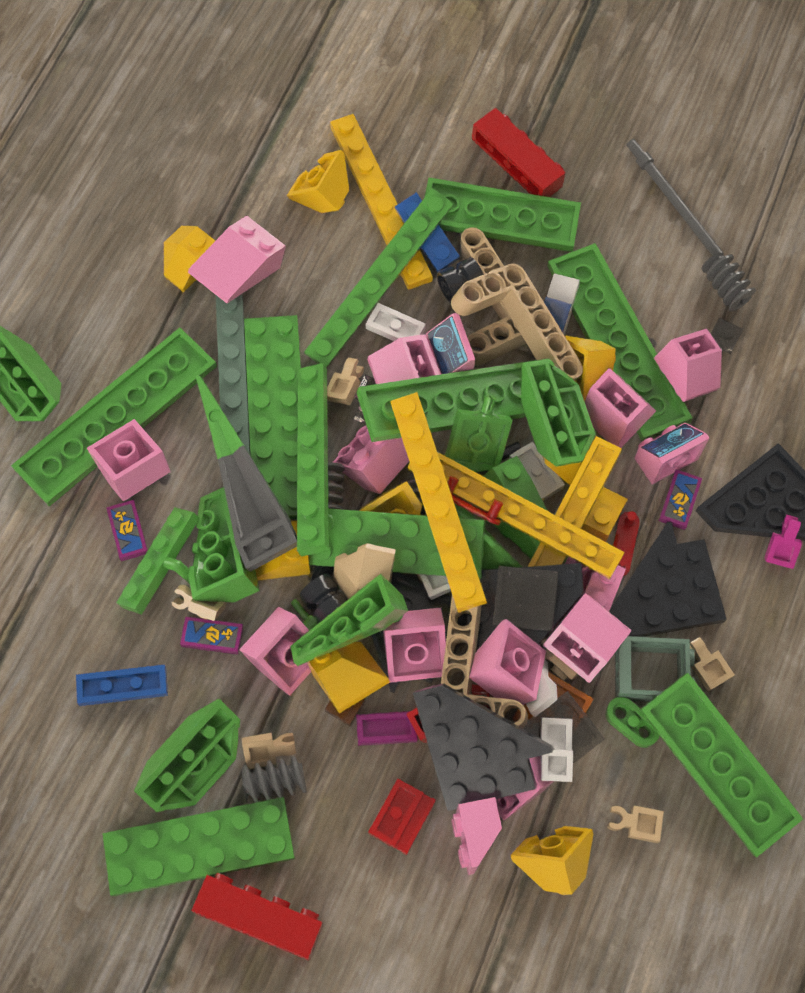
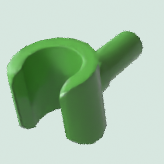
[291,599,318,631]

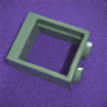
[615,636,695,702]

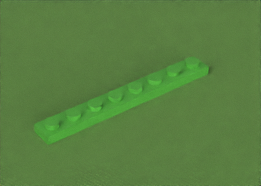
[304,188,453,369]
[297,363,329,556]

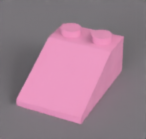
[188,216,286,303]

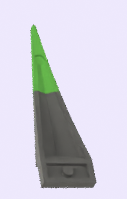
[196,375,297,572]

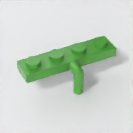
[116,507,200,615]

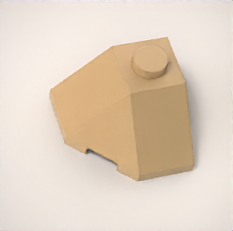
[333,544,396,599]

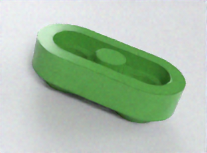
[605,697,660,748]

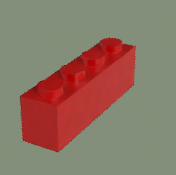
[472,108,566,197]
[191,873,324,961]

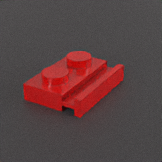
[368,778,436,855]

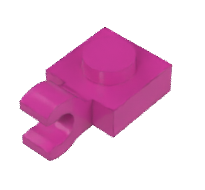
[764,515,802,569]

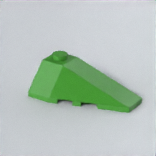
[478,456,568,564]
[188,487,260,602]
[290,574,408,666]

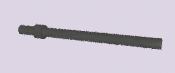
[626,139,724,256]

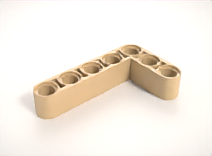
[460,228,527,366]
[451,264,583,381]
[441,595,528,728]

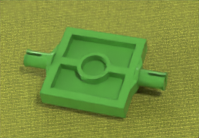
[445,395,513,472]

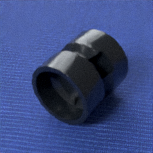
[437,257,484,303]
[299,574,348,623]

